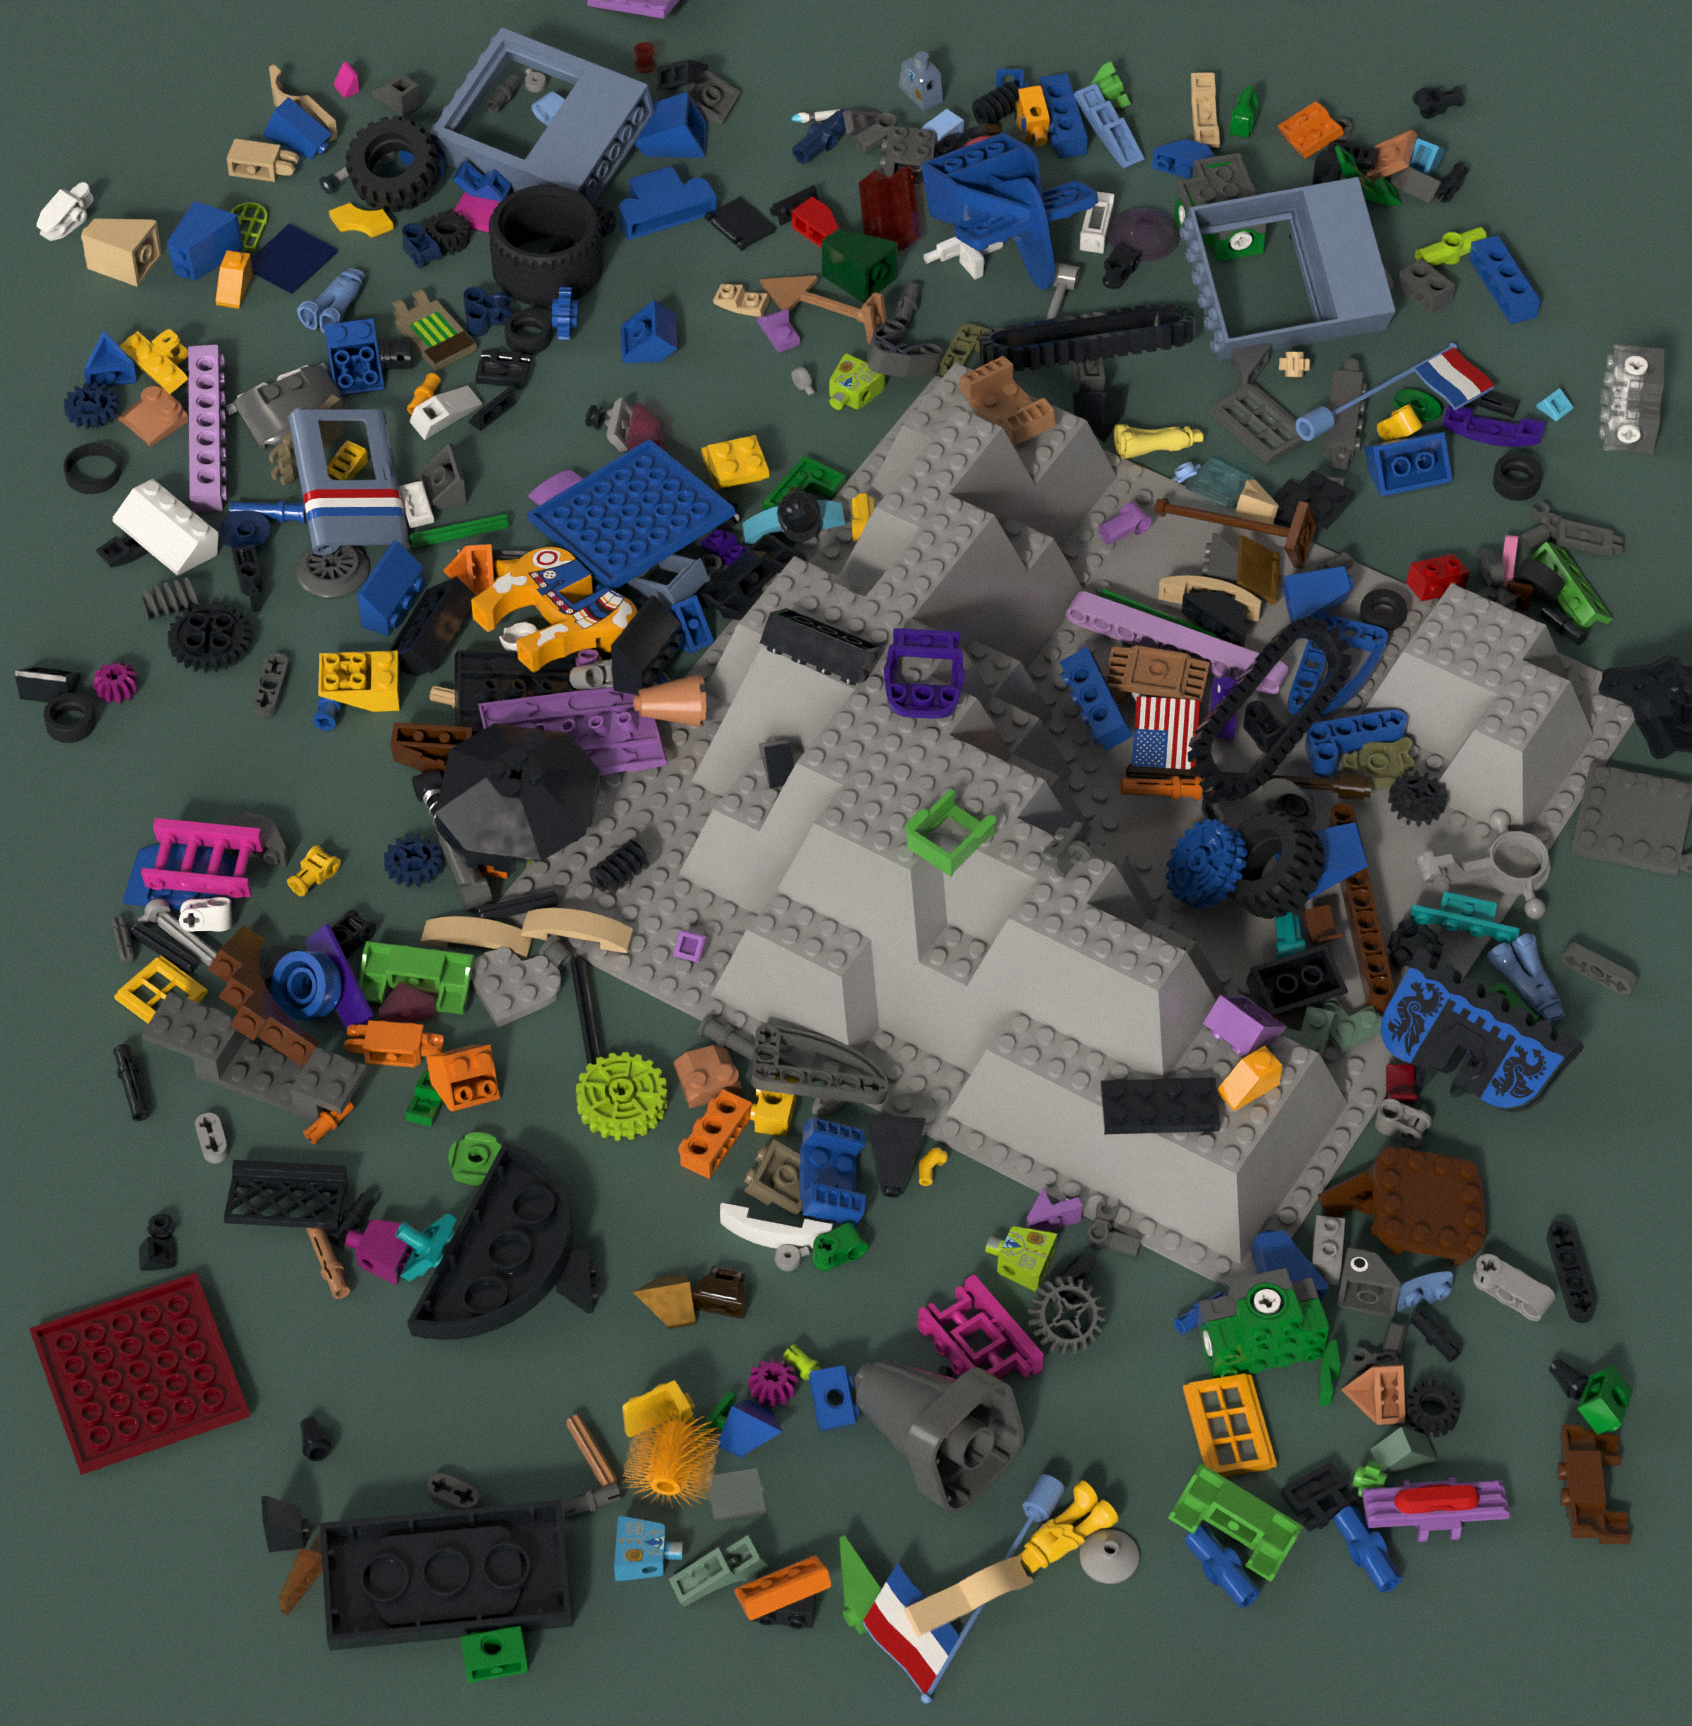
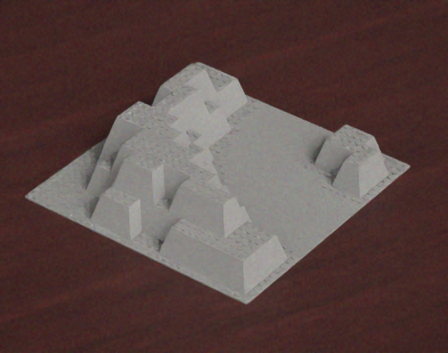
[497,362,1635,1290]

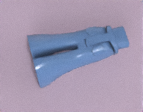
[297,268,365,334]
[1487,934,1565,1023]

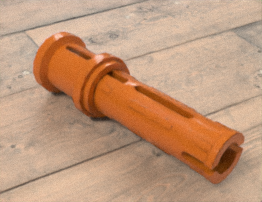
[1120,776,1202,800]

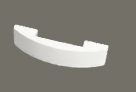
[720,1203,833,1249]

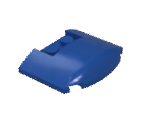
[122,843,237,911]

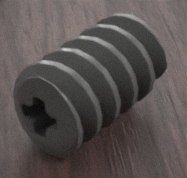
[141,578,198,621]

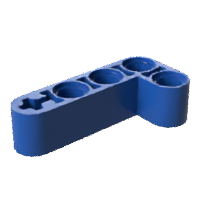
[1305,709,1407,778]

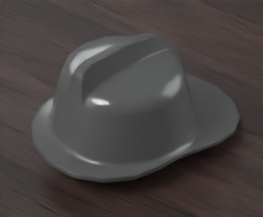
[1261,778,1316,828]

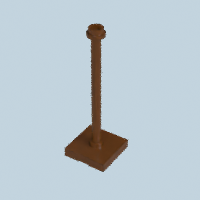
[1154,498,1318,569]

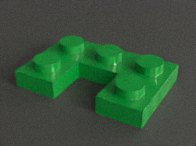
[763,456,846,510]

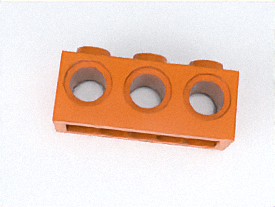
[678,1089,752,1179]

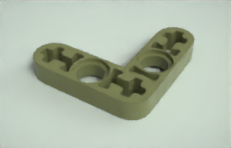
[940,324,991,377]

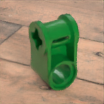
[812,1223,869,1271]

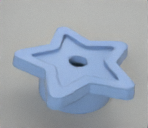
[1171,461,1201,483]

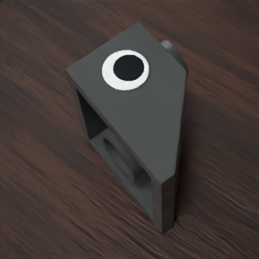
[1337,1248,1401,1319]

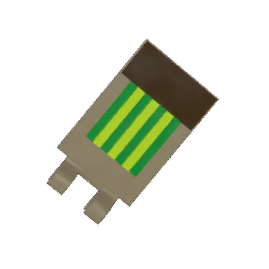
[392,289,477,371]

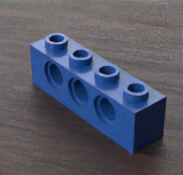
[1039,73,1087,158]
[1469,235,1541,325]
[1060,647,1133,751]

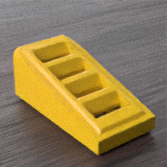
[327,440,368,480]

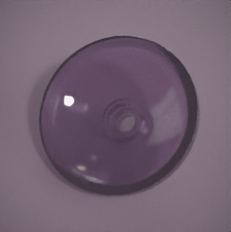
[1108,207,1180,262]

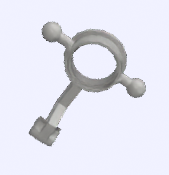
[1415,810,1551,919]

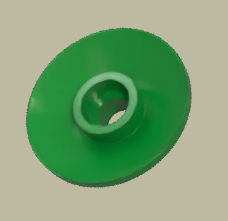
[1393,389,1442,421]

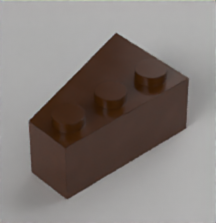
[390,722,474,779]

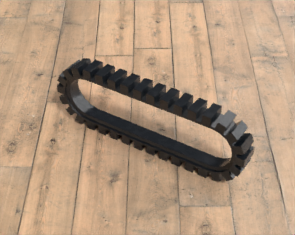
[979,304,1196,371]
[1187,617,1352,801]

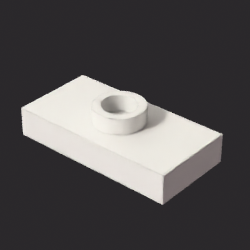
[399,481,434,528]

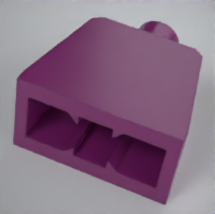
[345,1219,417,1285]

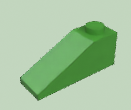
[839,1535,881,1635]

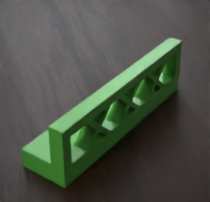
[1529,541,1613,631]

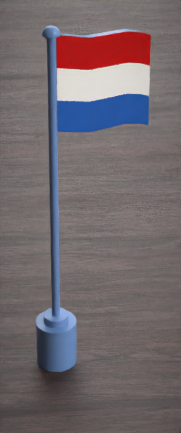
[1295,343,1494,441]
[862,1474,1065,1704]

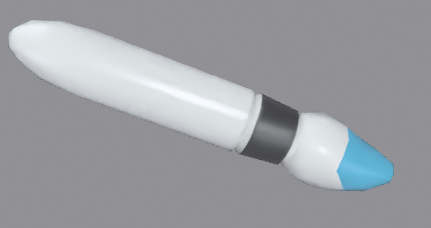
[792,109,841,123]

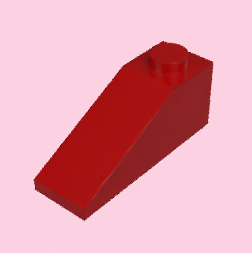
[792,197,839,248]

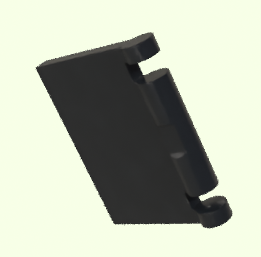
[704,197,776,251]

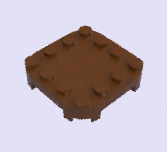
[1367,1147,1486,1265]

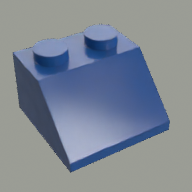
[621,300,677,363]

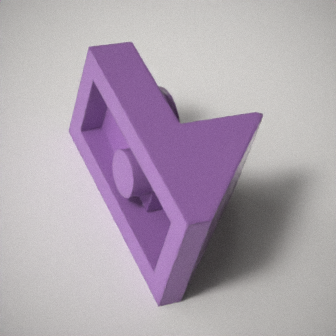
[756,309,800,353]
[1026,1188,1082,1232]

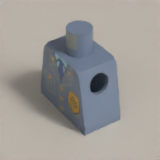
[899,51,943,112]

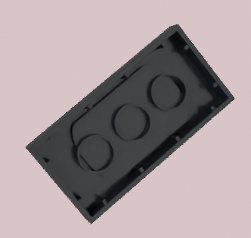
[320,1500,572,1651]

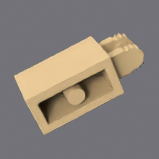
[227,139,299,182]

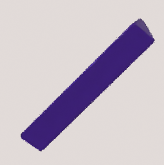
[305,923,374,1030]

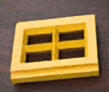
[114,956,208,1024]

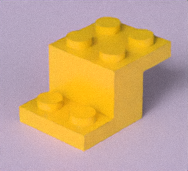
[701,435,769,491]

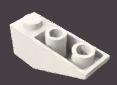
[409,385,483,440]

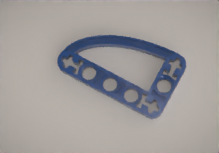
[1287,614,1388,716]

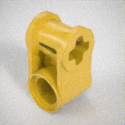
[1377,404,1423,442]

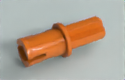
[303,1101,354,1145]

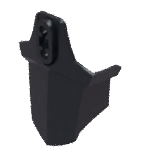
[1598,655,1692,759]

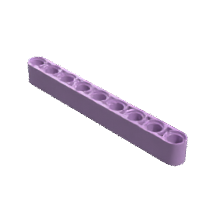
[1065,591,1289,694]

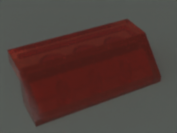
[858,165,920,251]

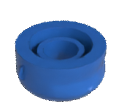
[271,951,342,1020]

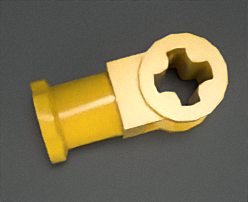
[287,845,341,897]

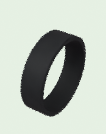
[64,443,121,494]

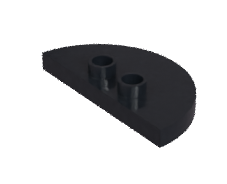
[407,1143,573,1340]

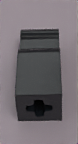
[231,544,263,612]

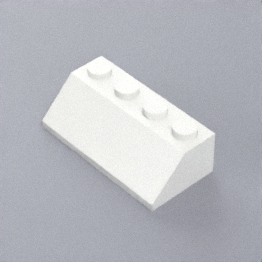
[113,479,218,576]

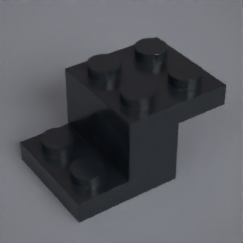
[1272,470,1355,529]

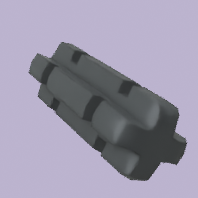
[111,916,135,964]

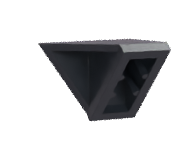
[1072,388,1124,443]

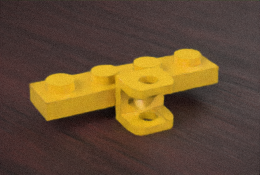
[119,329,188,395]

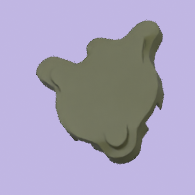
[1342,737,1415,789]

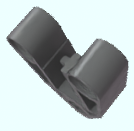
[867,320,943,377]

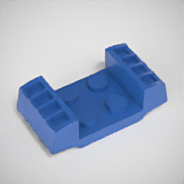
[800,1117,866,1226]

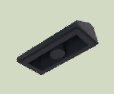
[469,385,515,431]

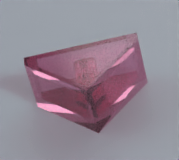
[379,982,436,1023]

